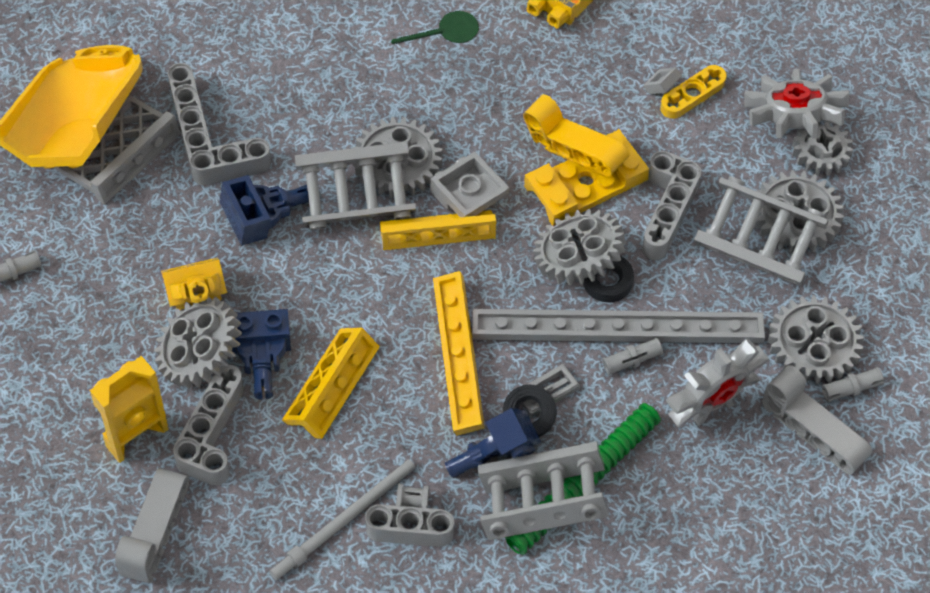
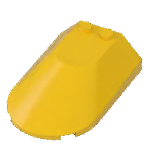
[0,45,143,169]

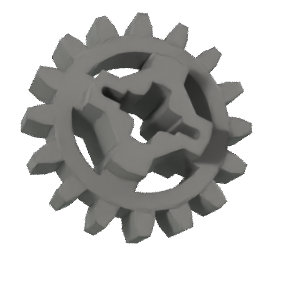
[792,122,853,176]

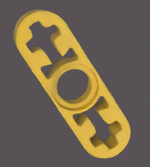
[660,65,727,119]

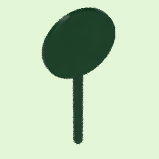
[391,11,479,44]

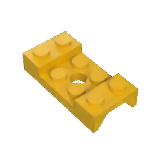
[524,129,649,226]
[90,356,169,463]

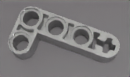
[642,151,701,260]
[173,364,244,485]
[762,365,872,475]
[115,468,189,584]

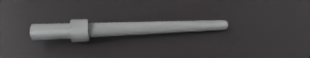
[269,459,416,581]

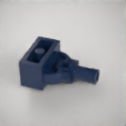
[219,175,309,246]
[232,309,291,400]
[445,408,542,478]

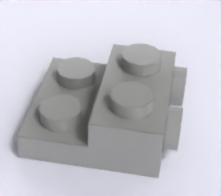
[430,152,510,217]

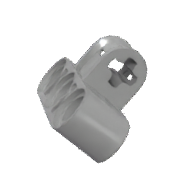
[365,483,454,547]

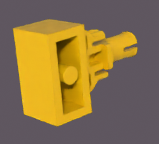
[161,257,227,310]

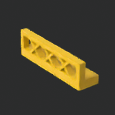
[380,210,496,250]
[282,328,380,439]

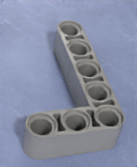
[168,63,271,185]

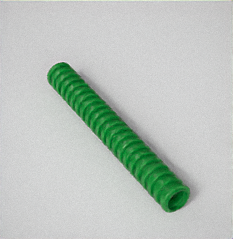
[505,403,661,555]

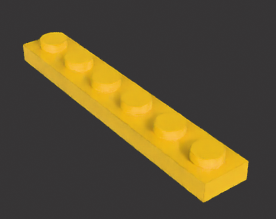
[433,271,485,436]

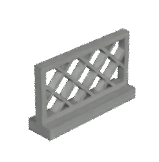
[55,95,181,205]

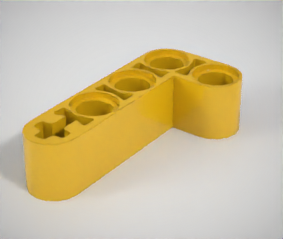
[523,94,629,177]

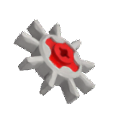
[744,69,849,138]
[666,338,769,428]

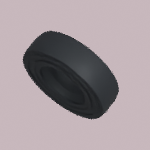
[583,256,634,302]
[503,384,557,437]

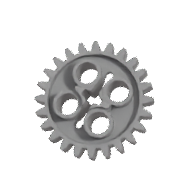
[353,117,442,198]
[754,170,844,253]
[533,209,626,285]
[768,295,864,384]
[154,297,242,388]

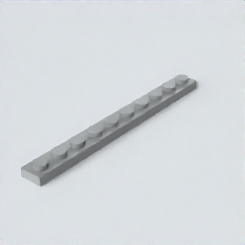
[472,309,765,343]

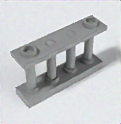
[295,142,416,230]
[694,176,828,286]
[478,441,609,540]

